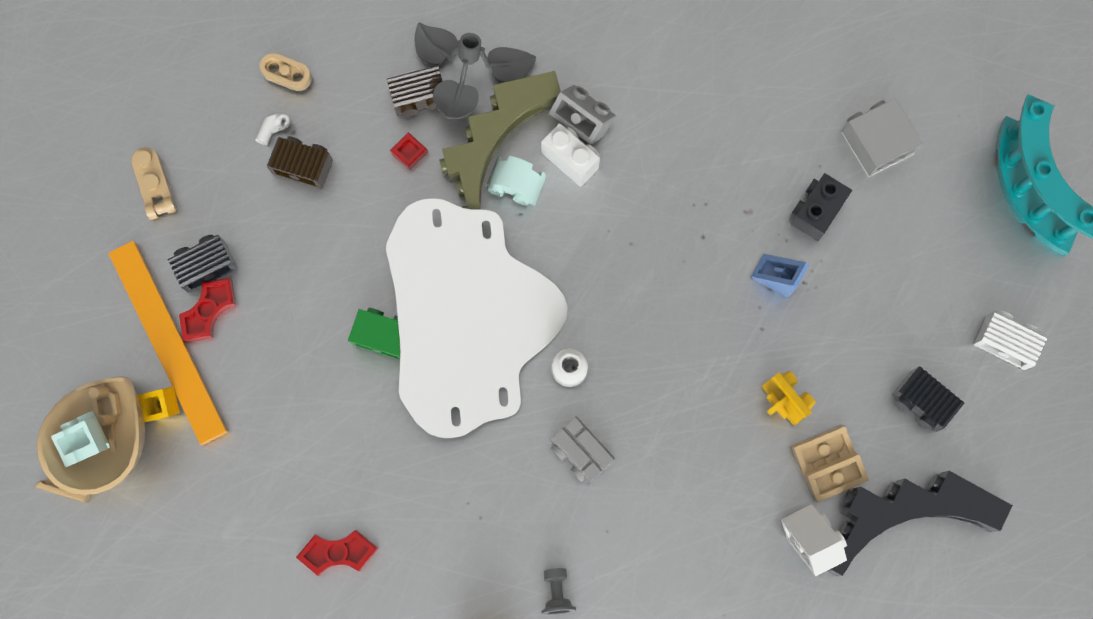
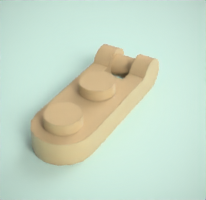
[131,147,177,220]

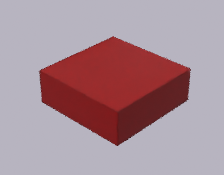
[390,132,428,171]

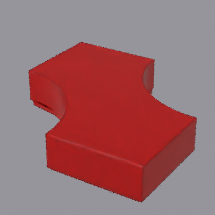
[179,277,236,343]
[296,530,379,576]

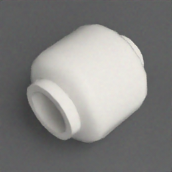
[552,348,588,387]

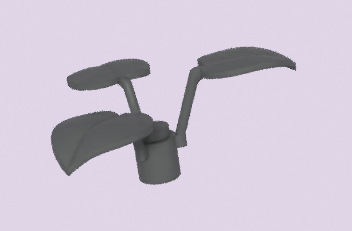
[414,22,536,120]

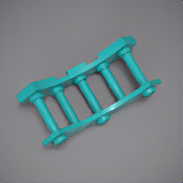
[996,94,1093,256]

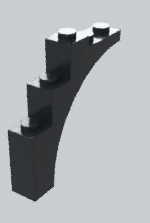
[827,471,1013,576]

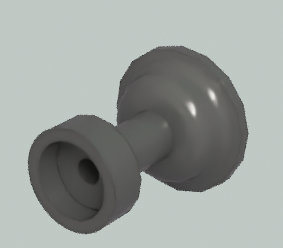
[541,568,576,615]

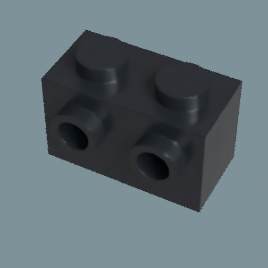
[791,173,852,241]

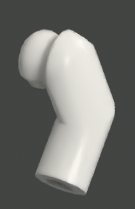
[255,113,290,145]

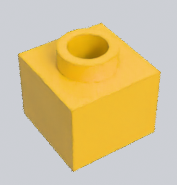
[137,386,180,422]

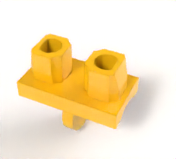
[761,371,816,426]

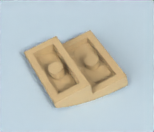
[790,425,869,502]

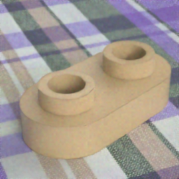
[259,53,312,91]

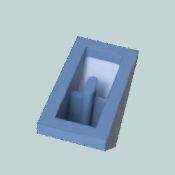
[751,254,809,298]

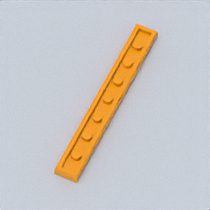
[108,241,228,445]

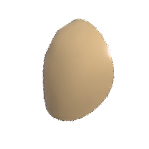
[37,377,145,495]

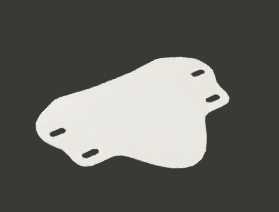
[386,199,568,438]

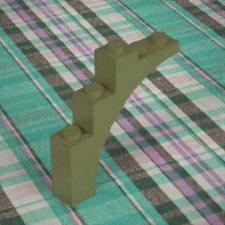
[439,71,561,228]

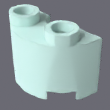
[485,156,546,205]
[51,411,110,467]

